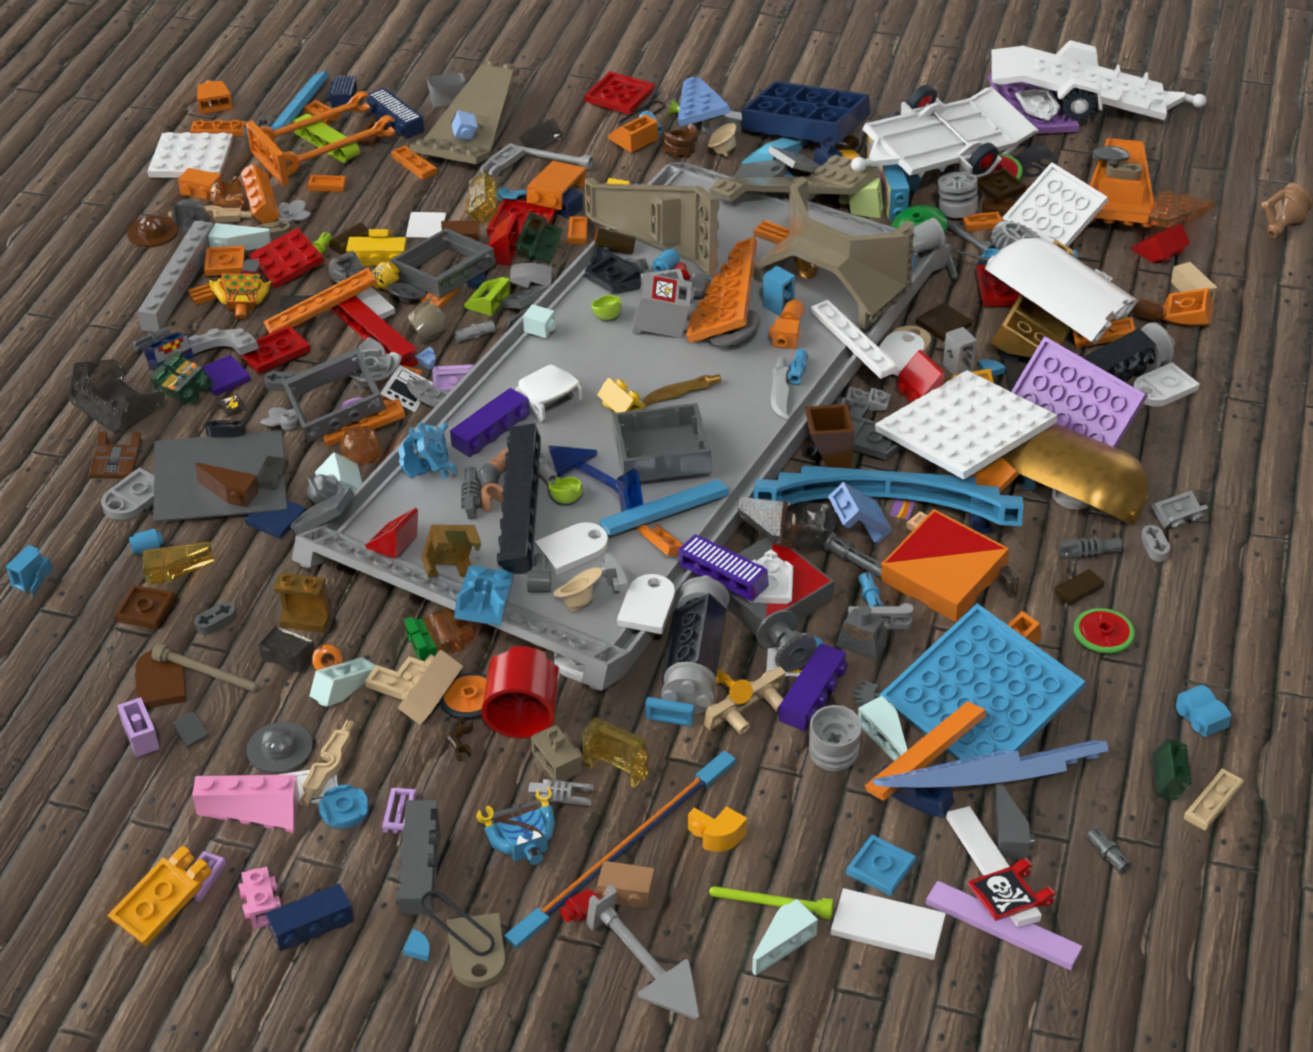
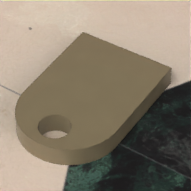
[447,913,505,988]

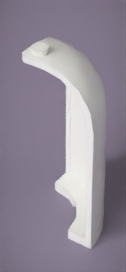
[985,238,1138,344]

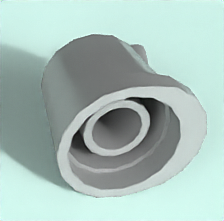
[913,218,946,253]

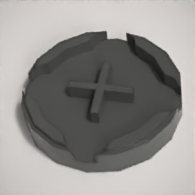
[172,199,210,232]

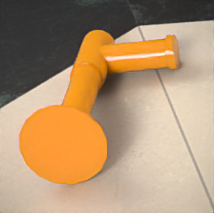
[716,669,753,704]

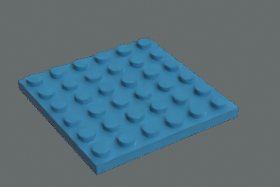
[879,604,1086,761]

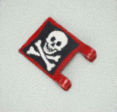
[968,858,1056,921]

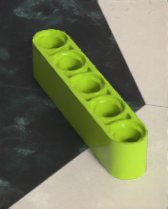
[291,114,360,163]

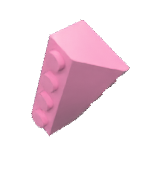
[192,775,299,833]

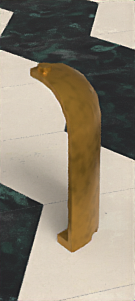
[1001,423,1148,525]

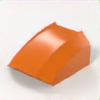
[1160,288,1214,326]

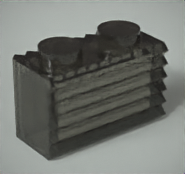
[258,626,315,673]

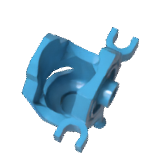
[398,422,458,479]

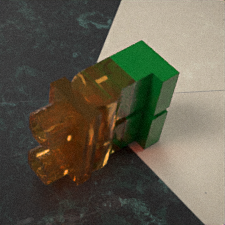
[404,607,475,662]

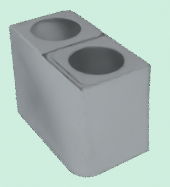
[427,73,465,108]

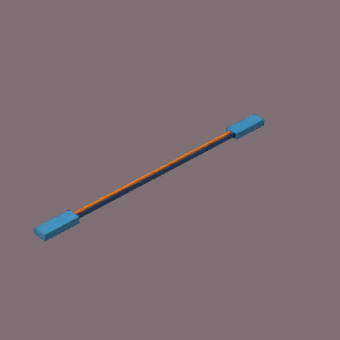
[504,750,736,949]

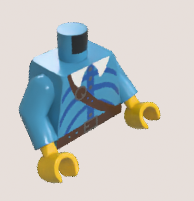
[476,787,555,865]

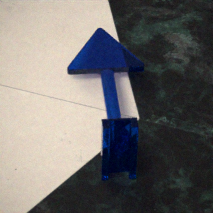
[548,446,643,512]

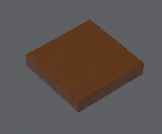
[114,585,176,629]

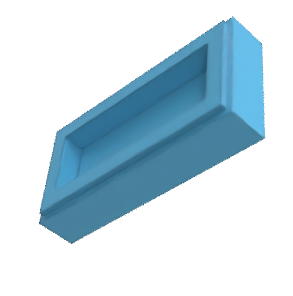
[645,697,694,727]

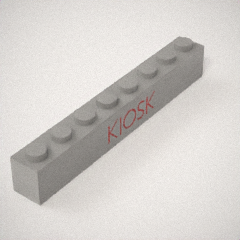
[137,221,213,332]

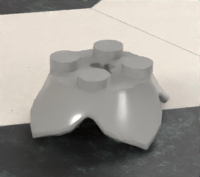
[348,337,402,389]

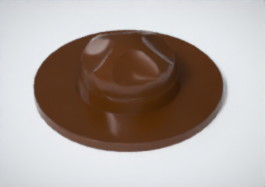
[127,216,178,247]

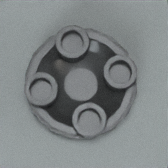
[1092,146,1130,165]

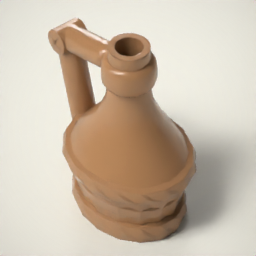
[1261,183,1313,239]

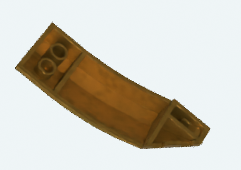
[990,239,1075,358]

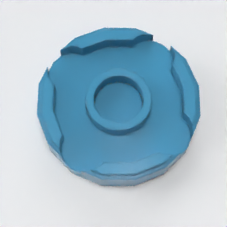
[319,784,369,829]

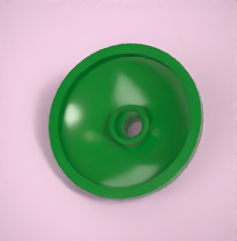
[891,205,947,234]

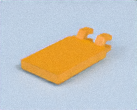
[108,845,212,947]

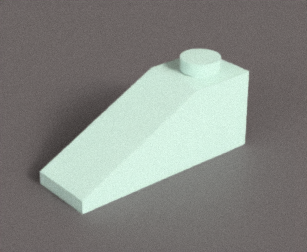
[208,223,272,251]
[309,657,376,706]
[858,696,907,761]
[752,899,818,976]

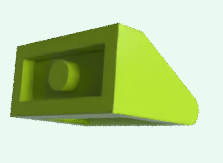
[464,277,510,316]

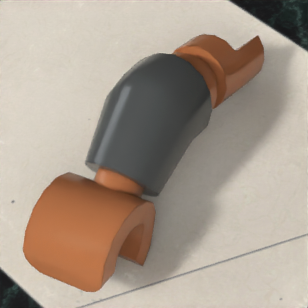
[477,449,508,512]

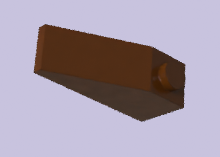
[195,462,259,507]

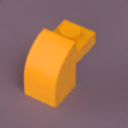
[688,806,747,852]

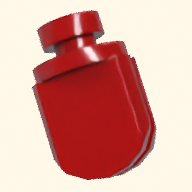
[560,889,599,922]

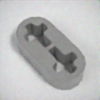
[1141,525,1170,562]

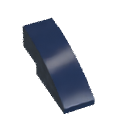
[876,765,955,818]

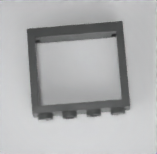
[390,228,496,298]
[282,348,386,442]

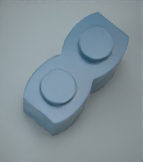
[1176,685,1232,737]

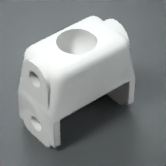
[515,365,582,423]

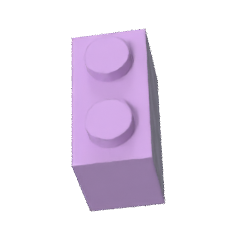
[117,697,160,757]

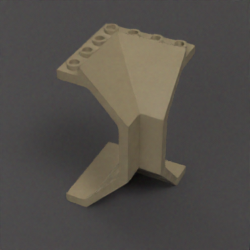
[754,177,915,329]

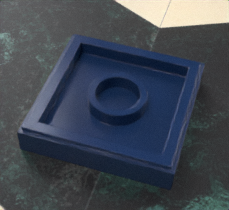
[245,500,307,539]

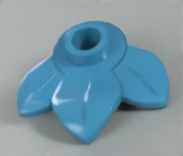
[494,188,527,201]

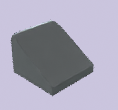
[173,712,208,748]

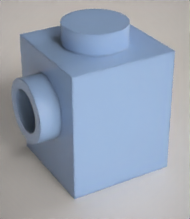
[452,110,477,141]

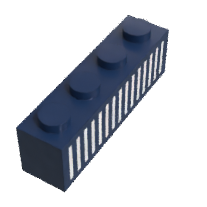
[366,87,424,139]

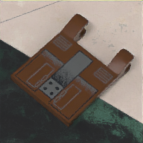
[88,432,143,479]

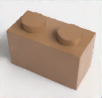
[597,861,655,909]

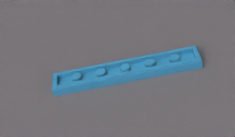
[270,71,329,130]
[600,479,729,536]

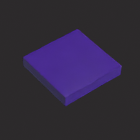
[195,355,251,396]

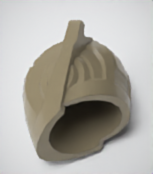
[407,298,448,343]

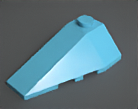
[742,137,810,164]

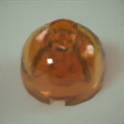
[339,425,382,466]

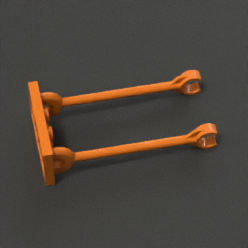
[246,91,396,186]

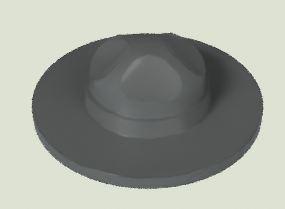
[709,310,761,346]
[247,722,313,774]

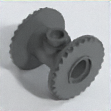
[756,609,817,672]

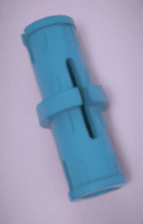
[788,349,809,385]
[859,572,884,607]

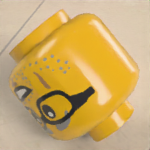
[371,261,400,290]

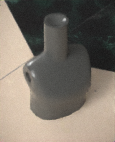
[688,273,711,299]

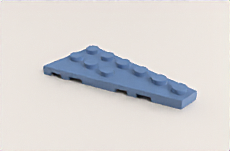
[678,77,731,126]

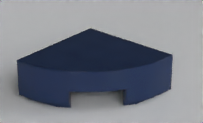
[969,514,993,534]

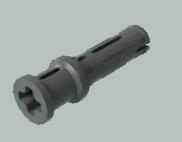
[824,533,881,579]

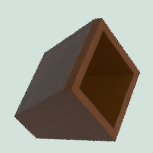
[805,404,854,469]

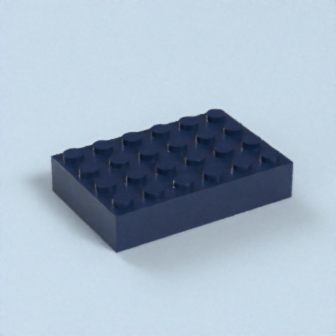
[741,81,870,145]

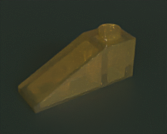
[143,542,214,585]

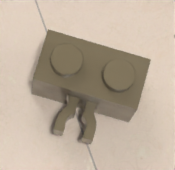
[531,725,583,781]

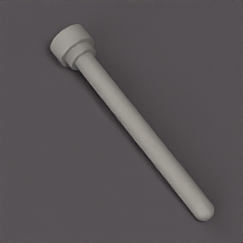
[516,145,594,170]

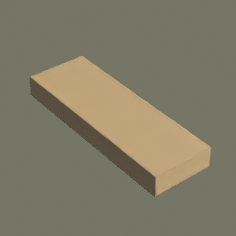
[1183,769,1244,831]

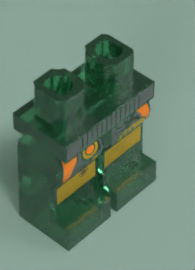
[149,350,213,405]

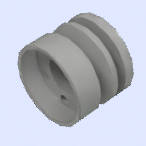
[938,172,978,218]
[808,705,862,771]

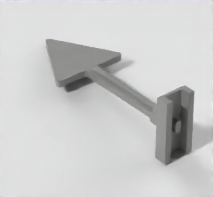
[586,884,699,1020]

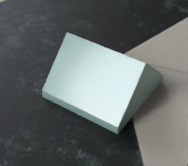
[315,452,362,492]

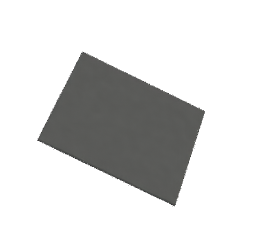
[154,430,287,522]

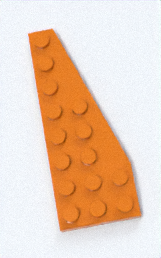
[686,237,757,343]

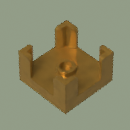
[421,524,482,577]

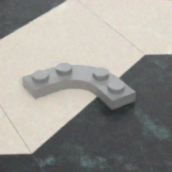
[187,328,259,355]

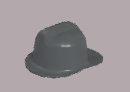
[307,474,344,505]

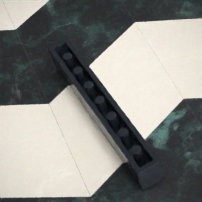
[497,423,541,574]

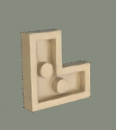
[365,656,425,700]

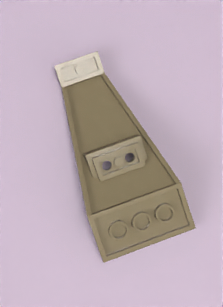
[409,60,520,164]
[709,155,881,202]

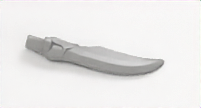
[771,357,790,420]

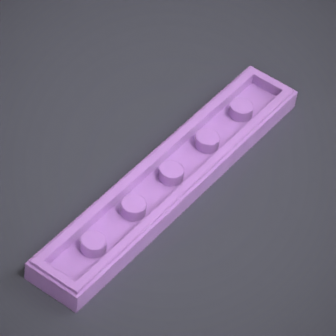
[926,881,1082,970]

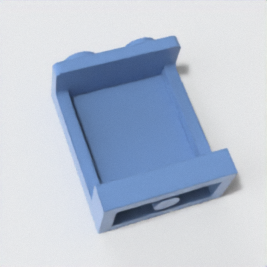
[828,482,893,544]

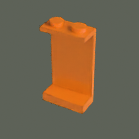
[527,161,586,210]

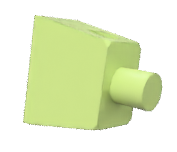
[839,178,884,218]

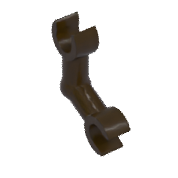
[446,716,473,762]

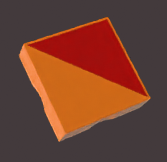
[881,509,1009,622]

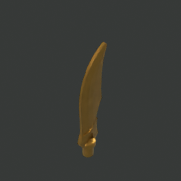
[642,374,722,407]

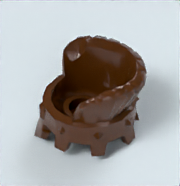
[662,124,699,159]

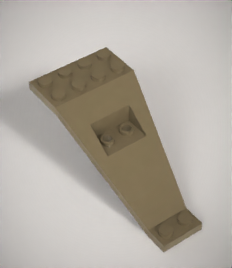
[585,178,720,276]

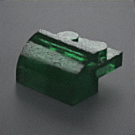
[515,212,564,264]

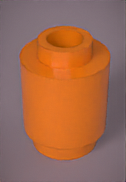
[779,299,804,321]

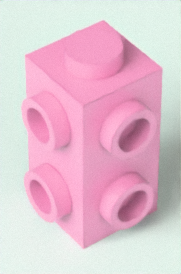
[238,867,281,929]

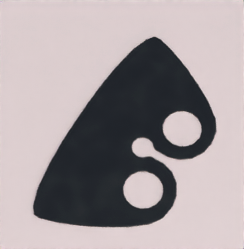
[1013,143,1057,177]

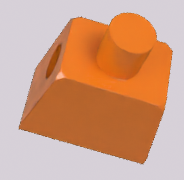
[197,80,233,114]

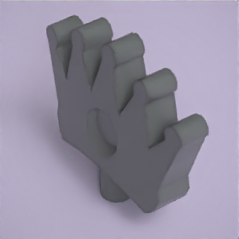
[854,680,881,706]

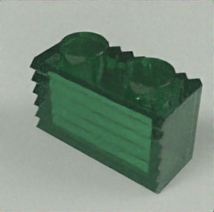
[1152,739,1193,801]

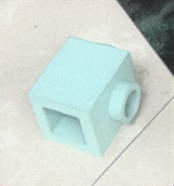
[523,304,556,338]

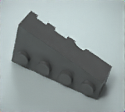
[395,800,441,915]

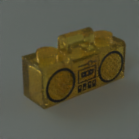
[466,169,497,225]

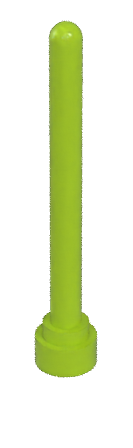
[709,886,834,920]

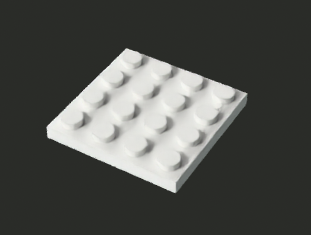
[148,132,233,178]
[1002,163,1109,247]

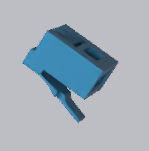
[6,545,53,596]

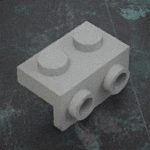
[1152,490,1208,529]

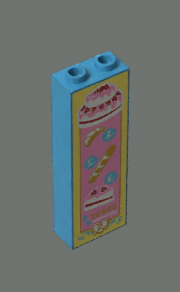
[866,135,909,221]

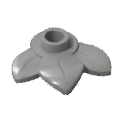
[278,200,311,226]
[260,407,299,430]

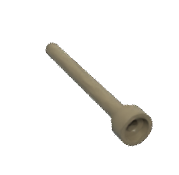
[151,642,258,692]

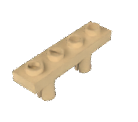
[704,666,786,735]

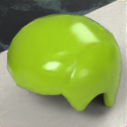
[591,295,622,321]
[548,477,584,505]

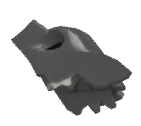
[328,250,364,283]

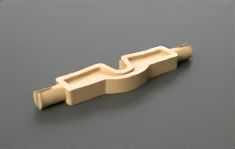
[168,205,253,223]
[299,720,355,807]

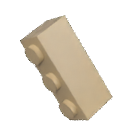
[397,649,463,725]

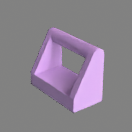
[432,364,474,391]

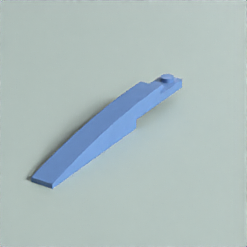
[873,740,1108,787]

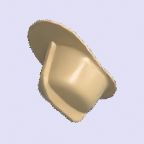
[708,123,737,157]
[554,568,602,612]

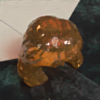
[210,176,244,208]

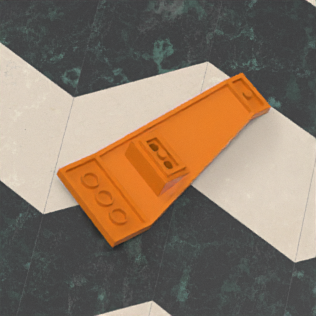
[1089,138,1159,227]

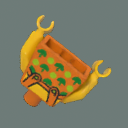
[209,273,271,319]

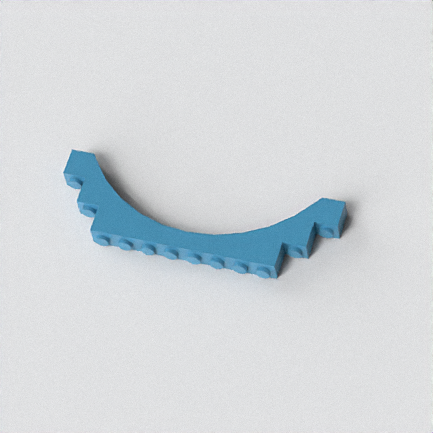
[753,466,1024,526]

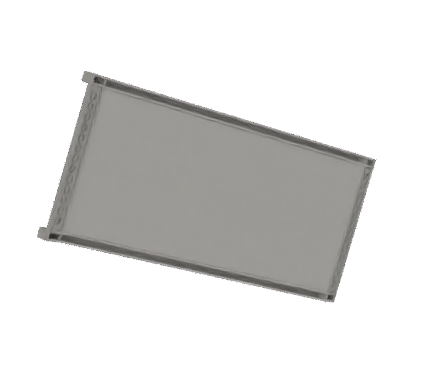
[292,161,951,690]

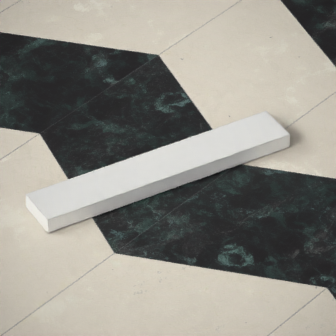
[811,300,898,379]
[946,806,1042,927]

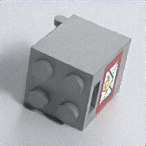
[632,272,695,338]

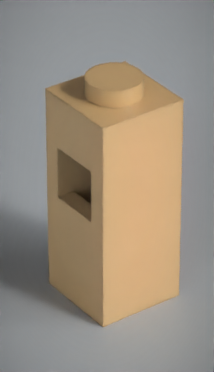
[1171,262,1217,303]

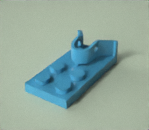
[454,565,514,626]

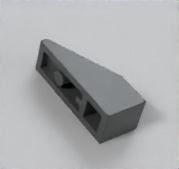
[993,782,1034,859]

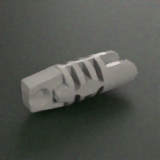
[528,779,594,806]

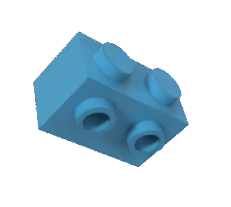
[763,266,795,316]

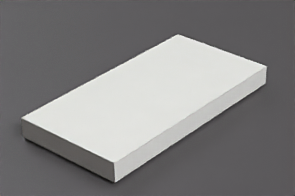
[830,888,946,960]

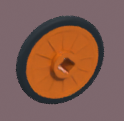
[439,673,487,719]

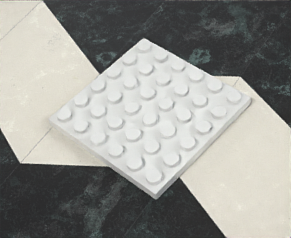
[875,370,1057,479]

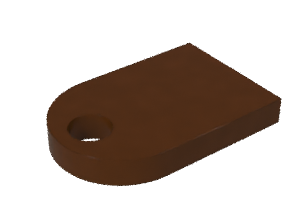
[135,650,187,708]

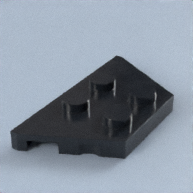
[585,246,644,293]

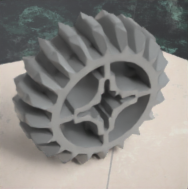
[991,220,1041,250]

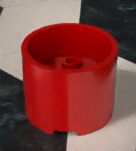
[481,646,560,739]

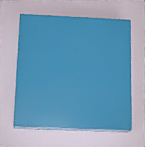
[846,835,917,896]

